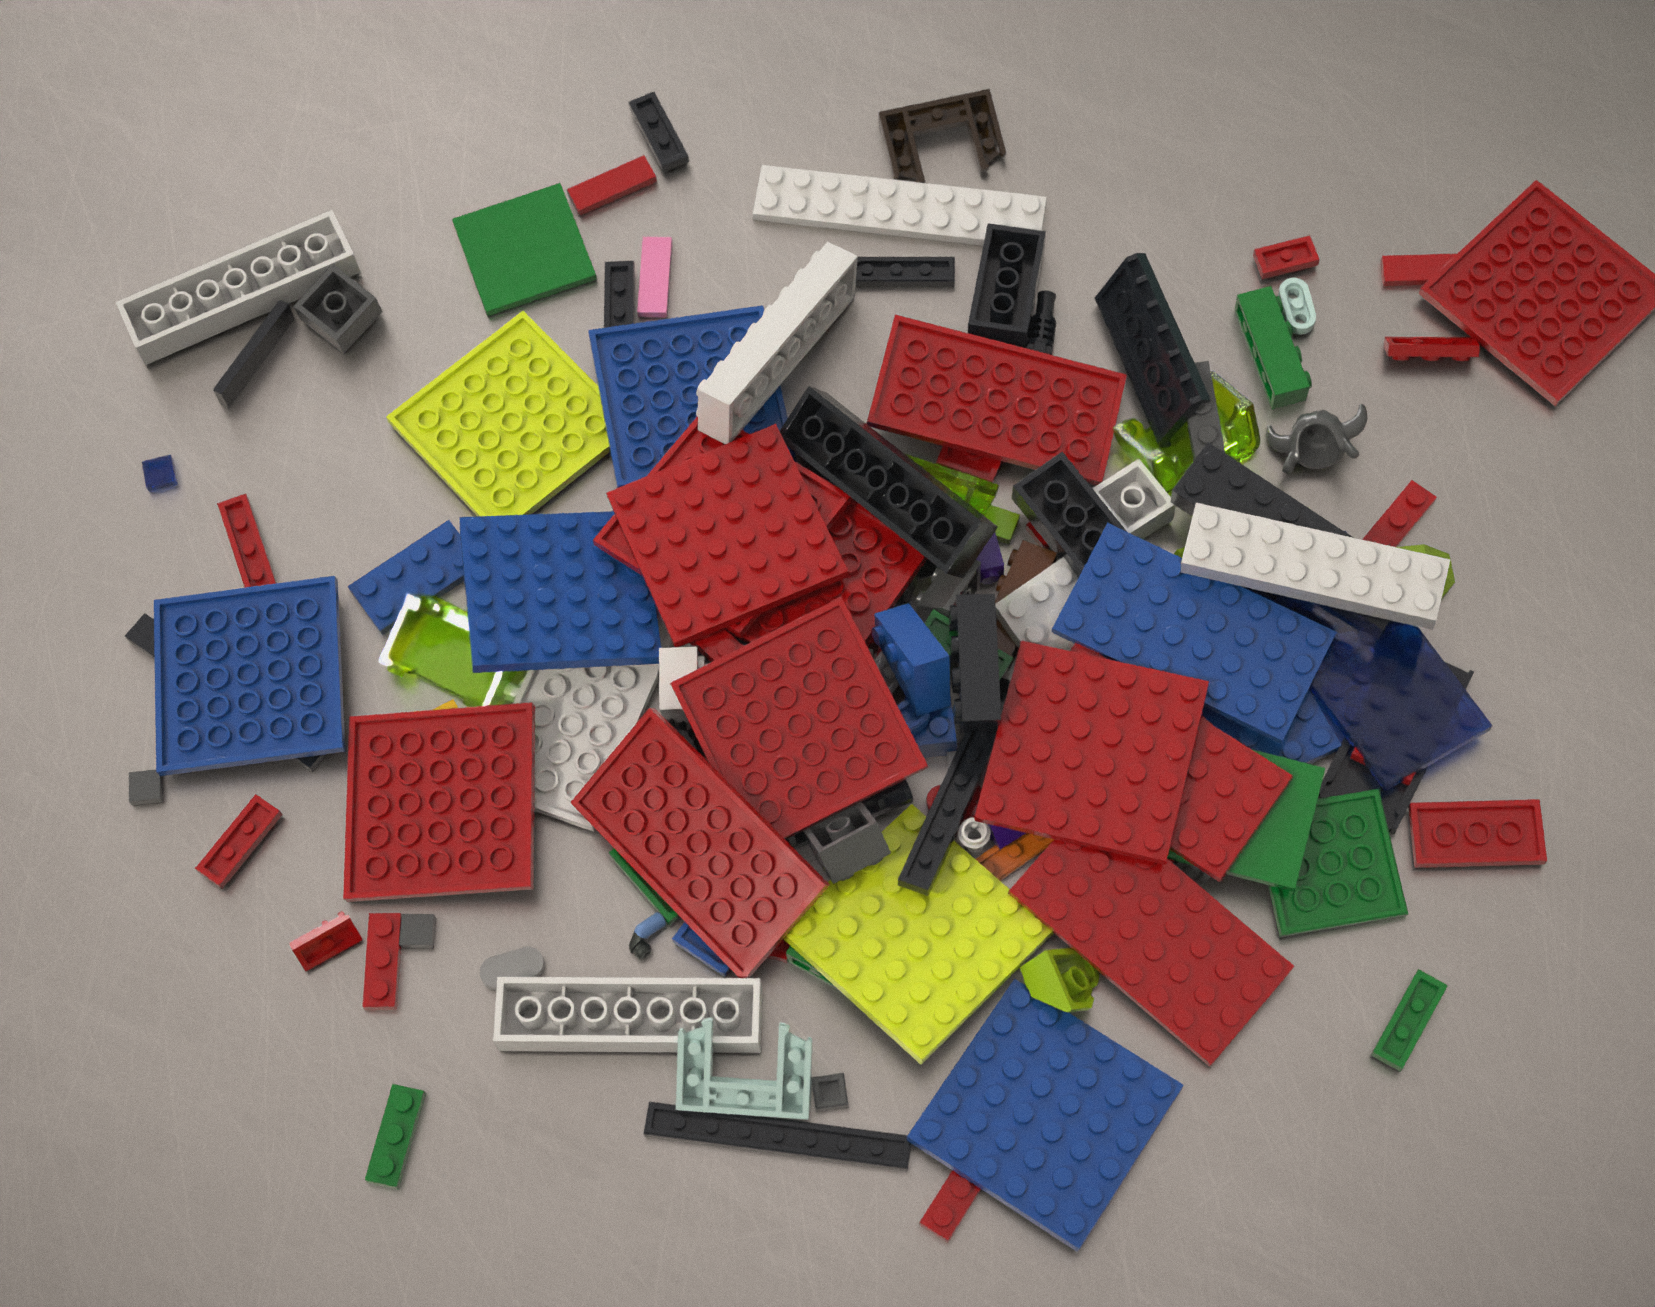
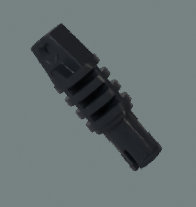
[1026,290,1057,355]

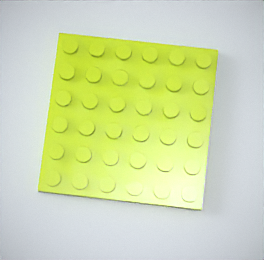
[386,311,610,516]
[784,804,1053,1065]

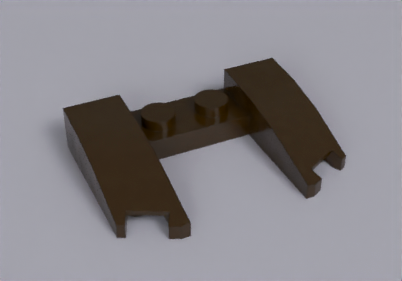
[878,89,1006,183]

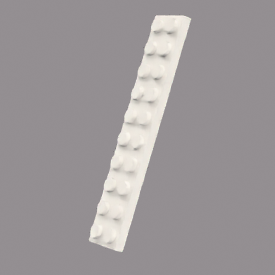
[753,165,1046,246]

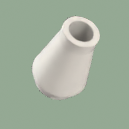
[958,817,990,853]

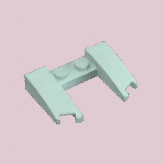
[676,1018,812,1120]

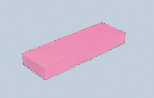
[637,237,672,318]

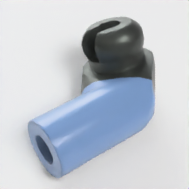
[629,912,666,959]

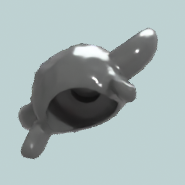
[1266,404,1367,474]

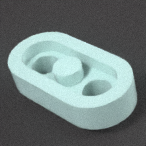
[1278,278,1316,335]

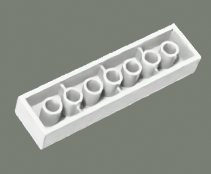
[116,210,361,365]
[696,242,858,444]
[1180,503,1450,630]
[493,977,763,1053]

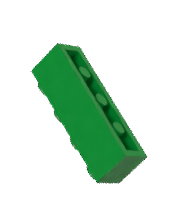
[1234,286,1312,409]

